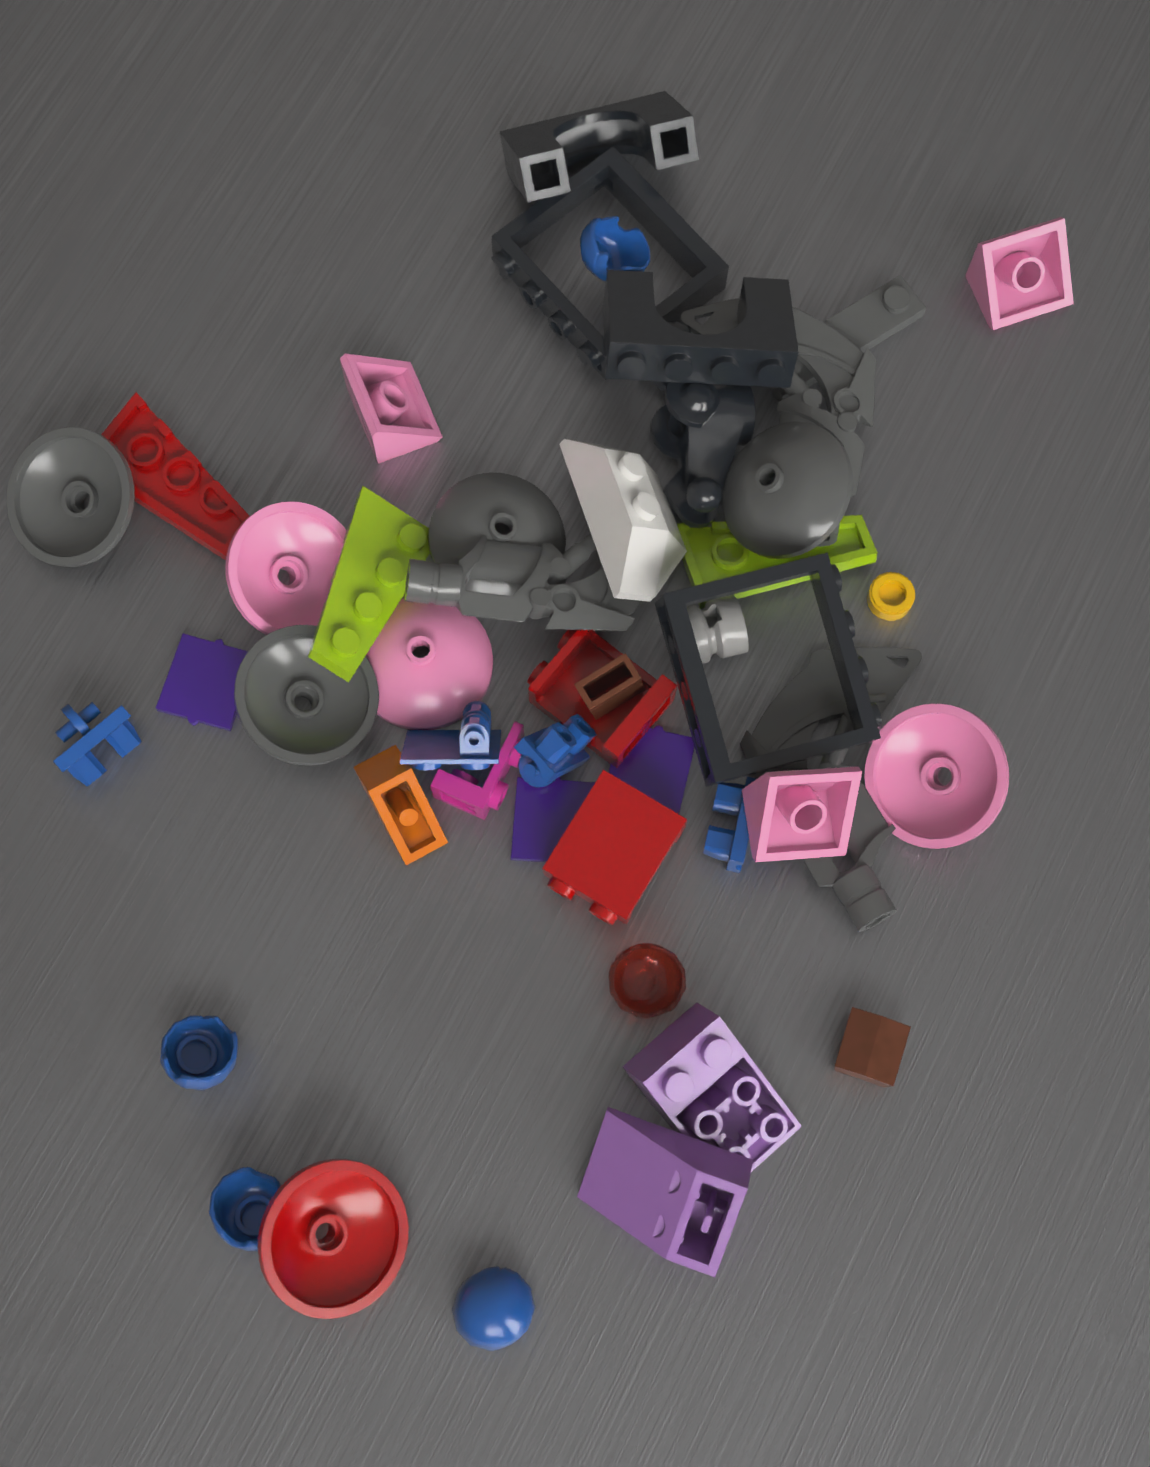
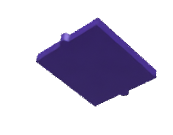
[156,633,248,731]
[609,725,695,814]
[511,777,595,863]

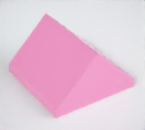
[965,217,1074,330]
[340,353,443,464]
[742,767,862,862]

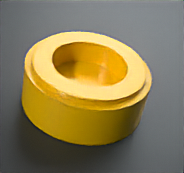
[867,572,915,621]

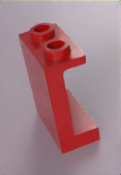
[527,630,677,768]
[542,769,687,926]

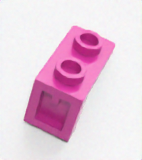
[430,721,525,820]

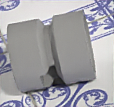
[686,594,749,664]

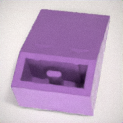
[622,1002,802,1172]
[577,1107,753,1277]

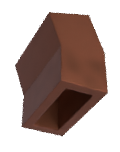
[574,653,646,720]
[835,1007,911,1088]

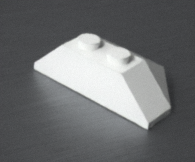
[559,439,687,602]

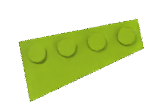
[308,486,430,683]
[676,515,878,609]

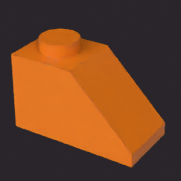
[353,744,448,865]

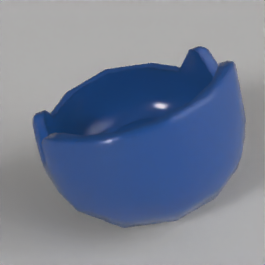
[580,216,650,282]
[160,1015,238,1091]
[209,1167,282,1251]
[452,1266,535,1351]

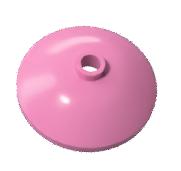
[225,501,347,635]
[366,598,493,730]
[864,704,1009,849]

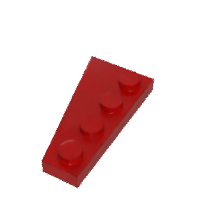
[101,392,250,561]

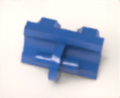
[53,702,142,787]
[514,714,597,788]
[703,777,756,873]

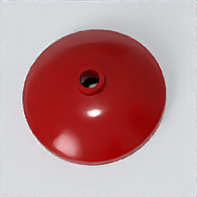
[258,1159,409,1319]

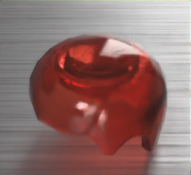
[608,943,686,1018]

